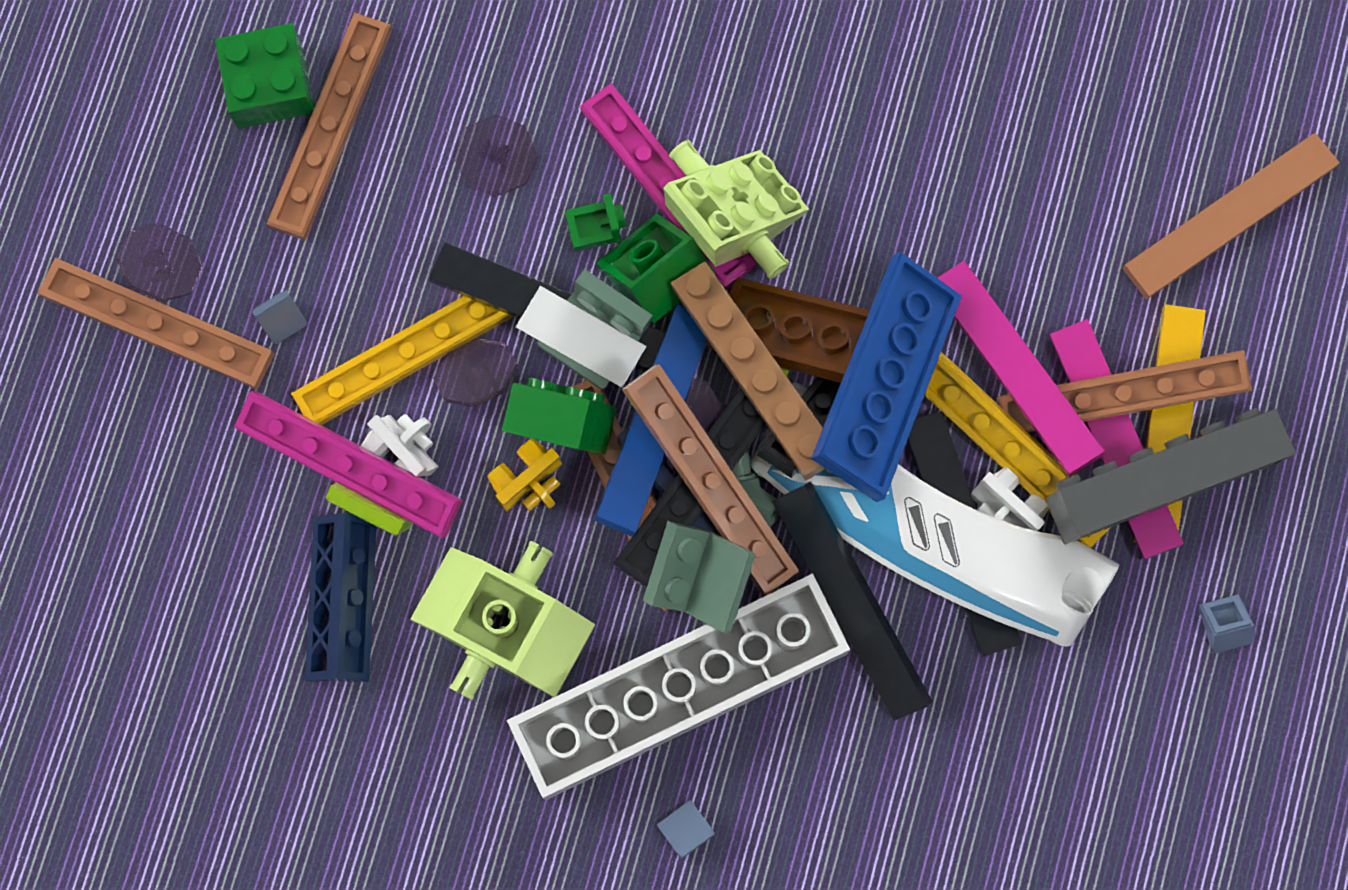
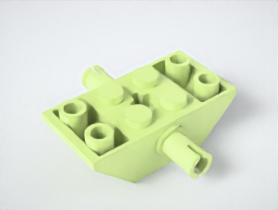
[663,140,809,279]
[410,541,595,700]

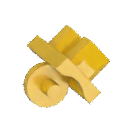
[487,438,562,512]

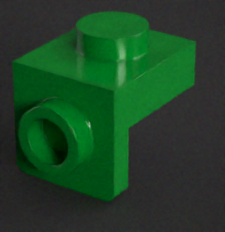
[565,193,626,252]

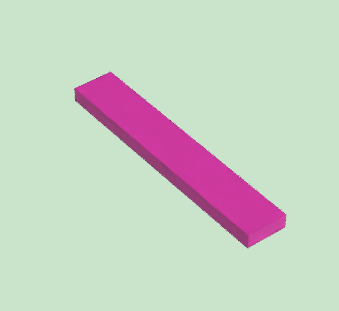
[580,83,757,290]
[938,261,1105,477]
[1050,319,1184,560]
[234,391,463,538]

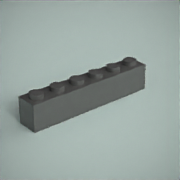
[1045,408,1296,545]

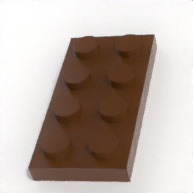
[705,277,870,383]

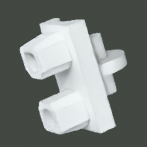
[361,414,438,477]
[971,467,1049,531]

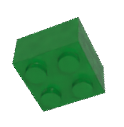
[215,23,314,129]
[502,377,617,454]

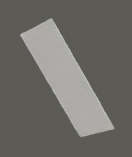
[516,286,646,388]

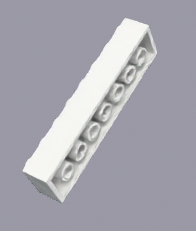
[507,574,850,800]

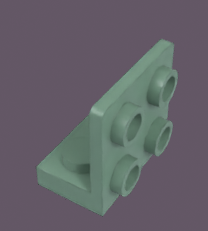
[538,269,653,390]
[643,521,755,633]

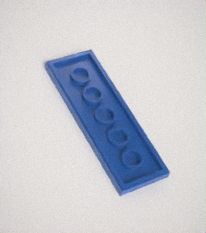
[811,251,962,502]

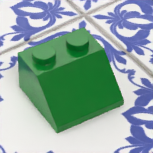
[596,213,715,324]

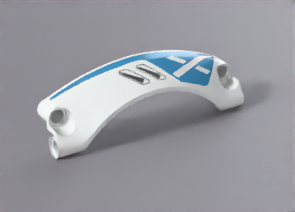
[750,381,1119,647]

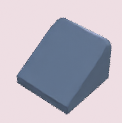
[252,290,307,344]
[1199,594,1255,653]
[657,800,715,859]

